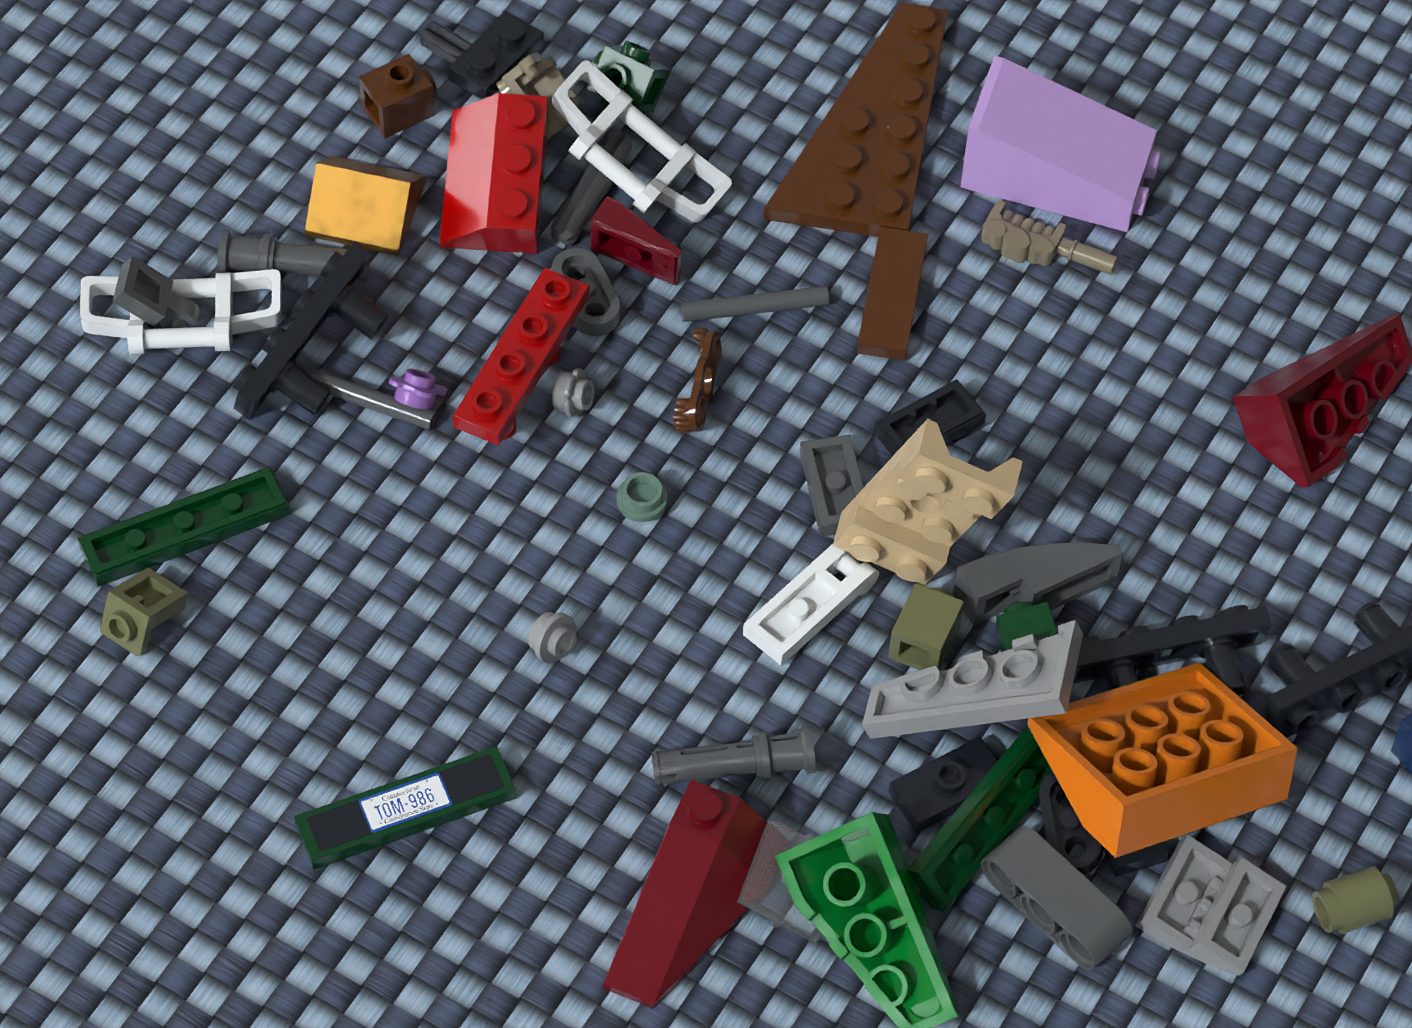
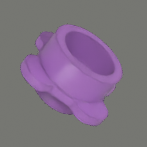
[389,369,447,410]

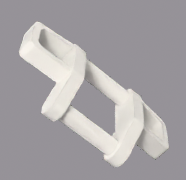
[552,60,732,222]
[80,269,282,355]

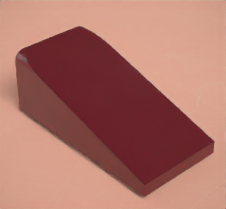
[591,196,682,286]

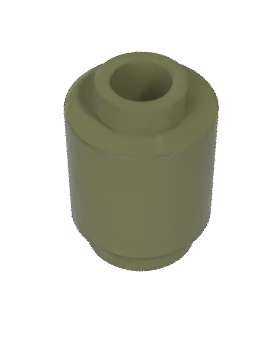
[1312,866,1399,934]

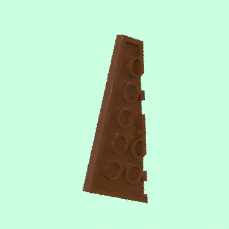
[764,3,947,237]

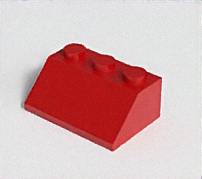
[439,93,549,254]

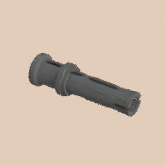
[218,229,370,282]
[651,726,816,786]

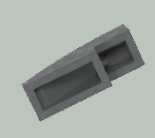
[953,543,1123,625]

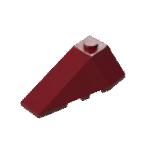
[1233,314,1412,487]
[603,779,789,1009]

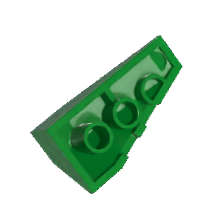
[775,812,960,1028]

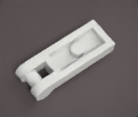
[743,544,879,666]

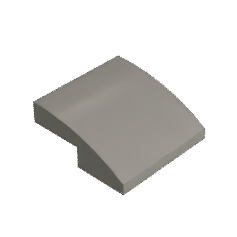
[1135,834,1287,976]

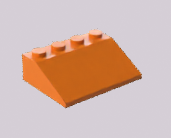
[1027,662,1298,858]

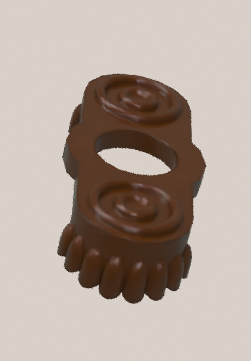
[673,327,722,434]

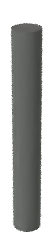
[680,286,829,322]
[296,363,437,430]

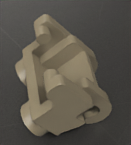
[497,52,585,141]

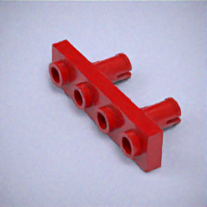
[453,267,589,446]

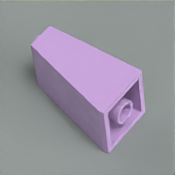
[960,56,1161,232]

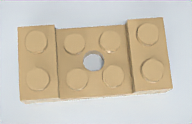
[833,419,1023,585]

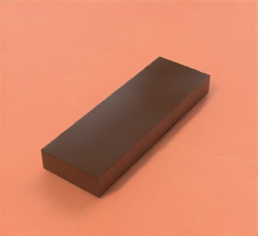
[857,227,928,361]

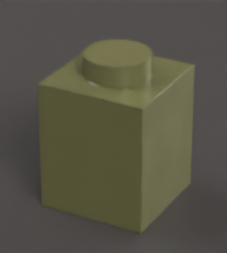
[888,583,964,670]

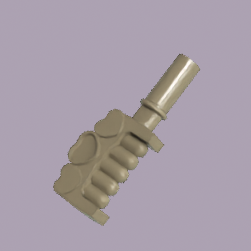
[981,200,1118,275]

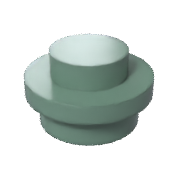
[616,472,667,522]

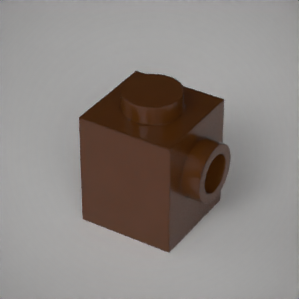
[359,54,437,139]

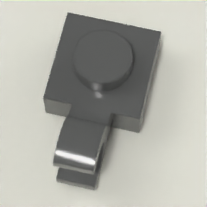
[112,256,200,329]

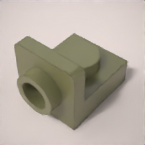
[100,567,188,656]

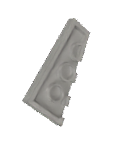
[862,620,1083,739]

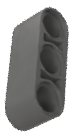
[981,826,1132,970]

